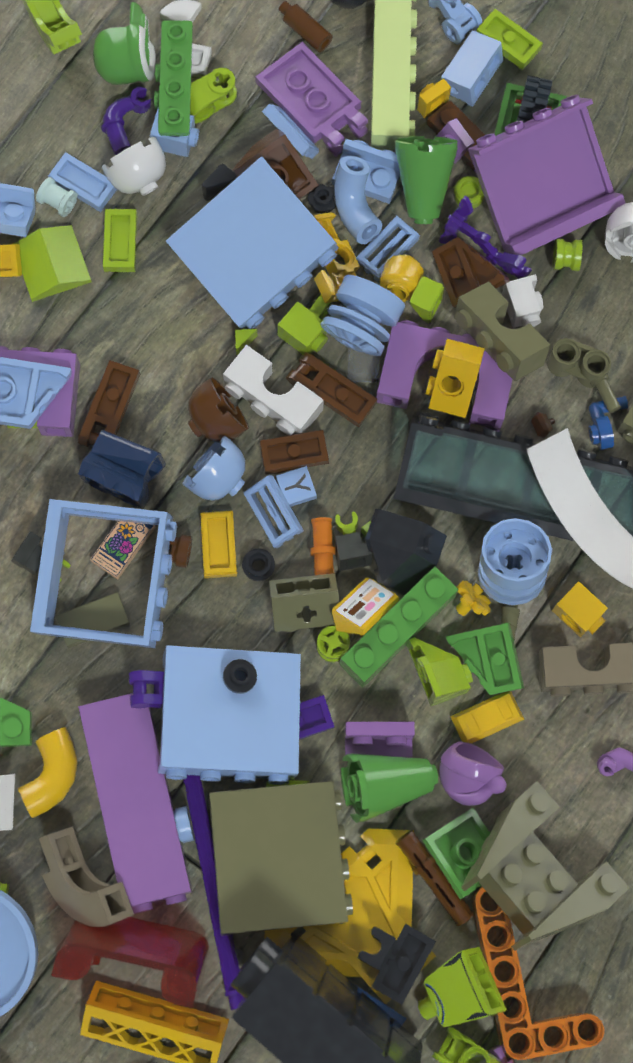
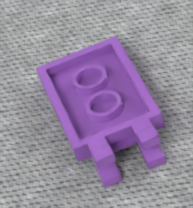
[255,42,368,157]

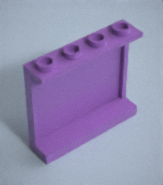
[468,95,625,255]

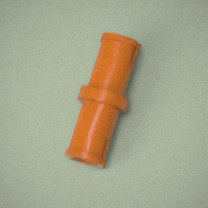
[310,517,336,575]

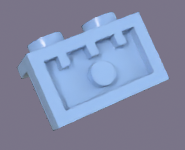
[332,139,400,204]
[0,183,36,237]

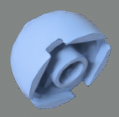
[183,436,245,501]

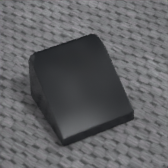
[202,163,237,201]

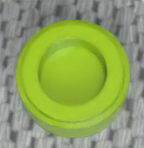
[454,176,484,209]

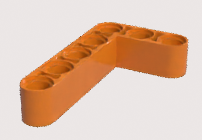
[472,887,604,1060]

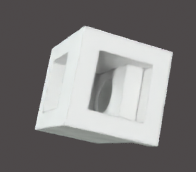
[502,274,543,328]

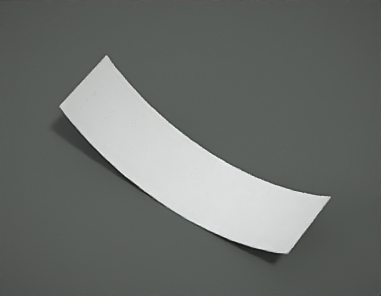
[527,428,633,589]

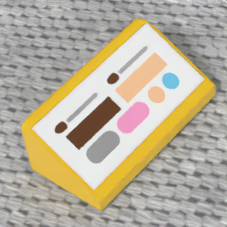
[332,578,399,635]

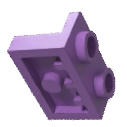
[345,722,415,757]

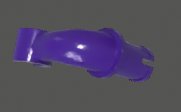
[101,87,151,156]

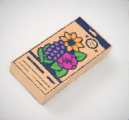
[90,507,156,580]

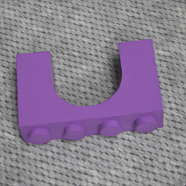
[376,320,512,430]
[0,346,80,437]

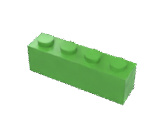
[339,567,459,688]

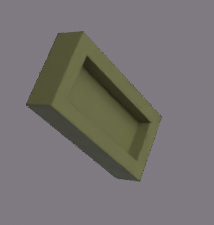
[56,592,130,649]

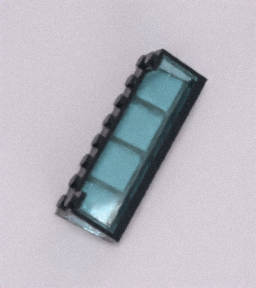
[394,412,633,541]

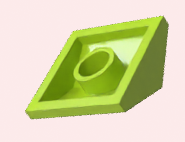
[14,225,92,302]

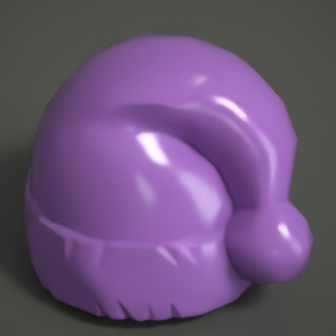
[439,742,507,806]

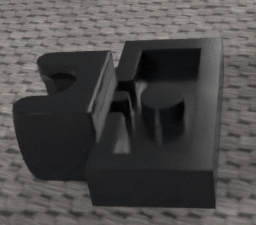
[357,924,436,1005]

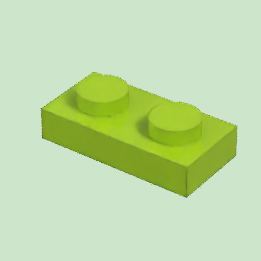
[476,9,543,70]

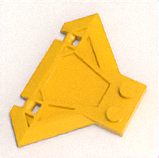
[265,828,436,1005]

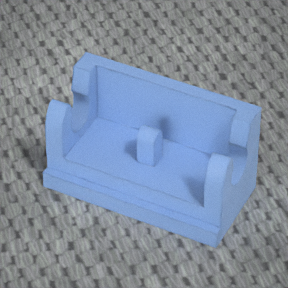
[441,30,503,107]

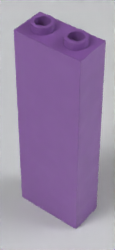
[79,693,193,914]

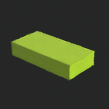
[103,209,137,272]

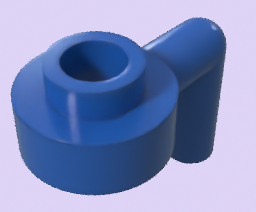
[588,396,628,450]

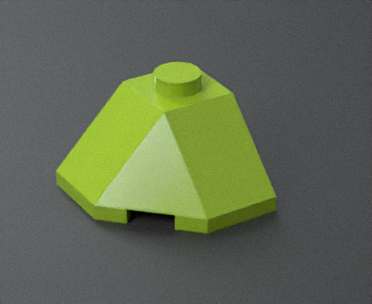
[406,638,473,706]

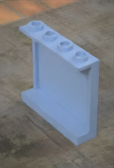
[166,156,339,329]
[158,645,301,785]

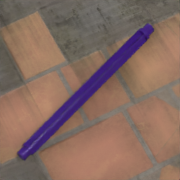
[183,775,243,1010]

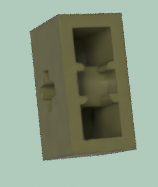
[269,573,339,632]

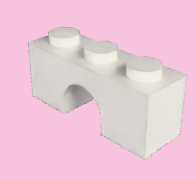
[223,345,324,436]

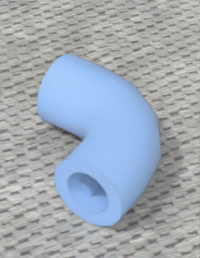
[334,156,382,244]

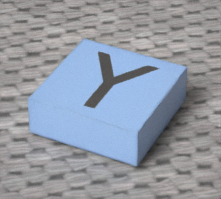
[276,466,317,507]

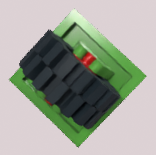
[494,75,566,136]

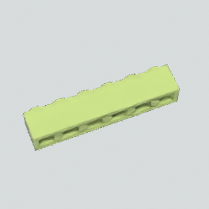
[371,0,417,150]

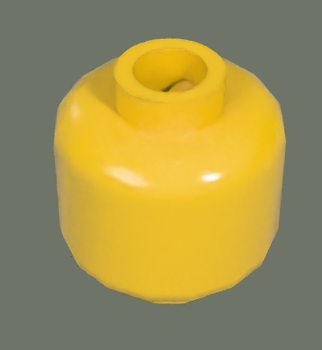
[380,255,424,302]

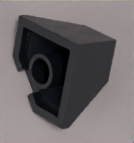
[365,509,447,595]

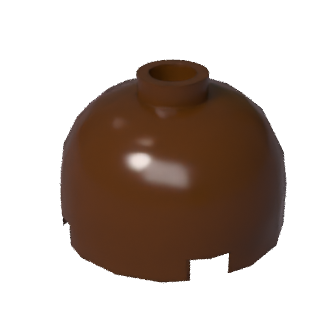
[188,377,249,443]

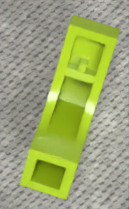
[22,0,82,55]

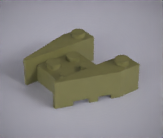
[461,781,629,951]

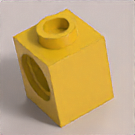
[552,581,608,638]

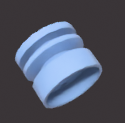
[321,275,405,356]
[478,518,552,606]

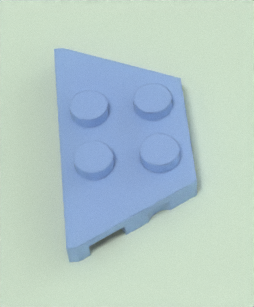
[0,357,72,429]

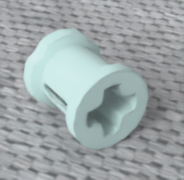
[36,177,78,217]

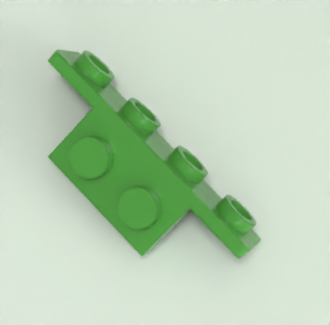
[154,20,193,136]

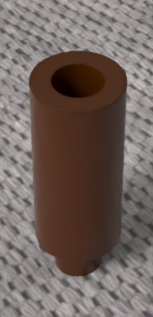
[278,1,333,53]

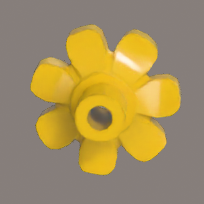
[455,581,491,616]

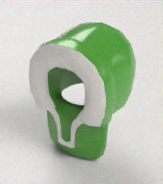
[93,2,156,85]

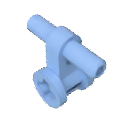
[428,0,482,44]

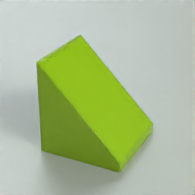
[235,329,258,355]

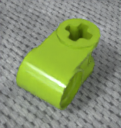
[190,68,237,124]
[431,1026,501,1063]

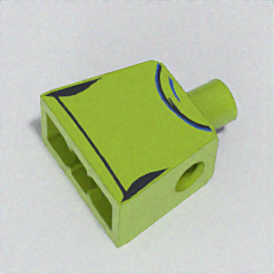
[418,947,507,1027]

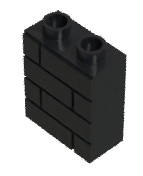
[230,935,423,1063]

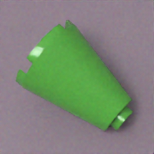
[395,136,458,224]
[341,754,438,823]

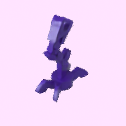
[439,196,532,279]

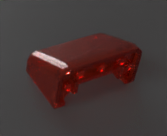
[51,917,209,1008]

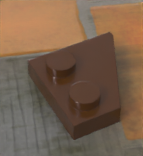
[432,237,510,308]

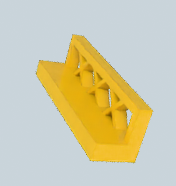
[80,981,229,1063]

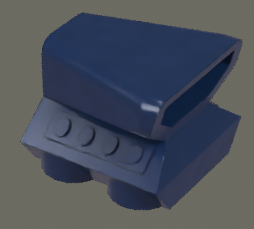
[78,430,166,509]

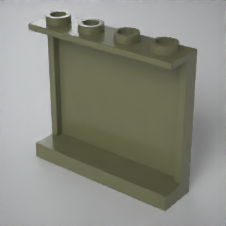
[209,781,353,936]

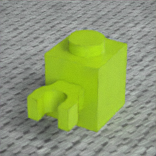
[277,295,331,355]

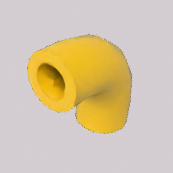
[18,727,78,818]

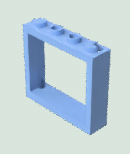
[30,499,177,648]

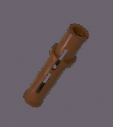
[395,830,474,927]

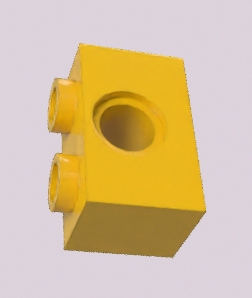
[426,339,485,418]

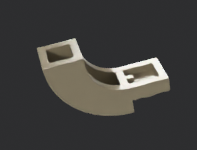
[39,827,134,927]

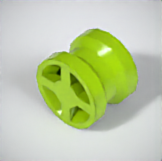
[552,238,582,271]
[317,626,350,663]

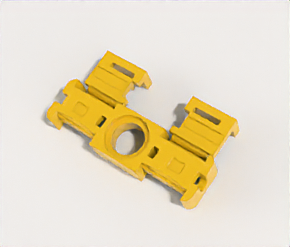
[314,212,360,303]

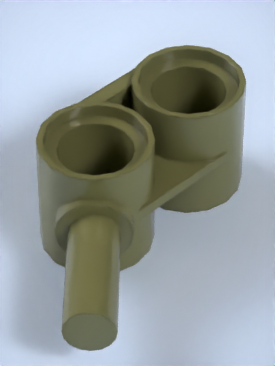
[547,338,621,413]

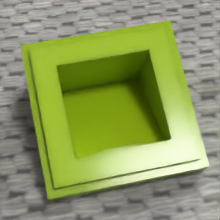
[410,277,444,323]

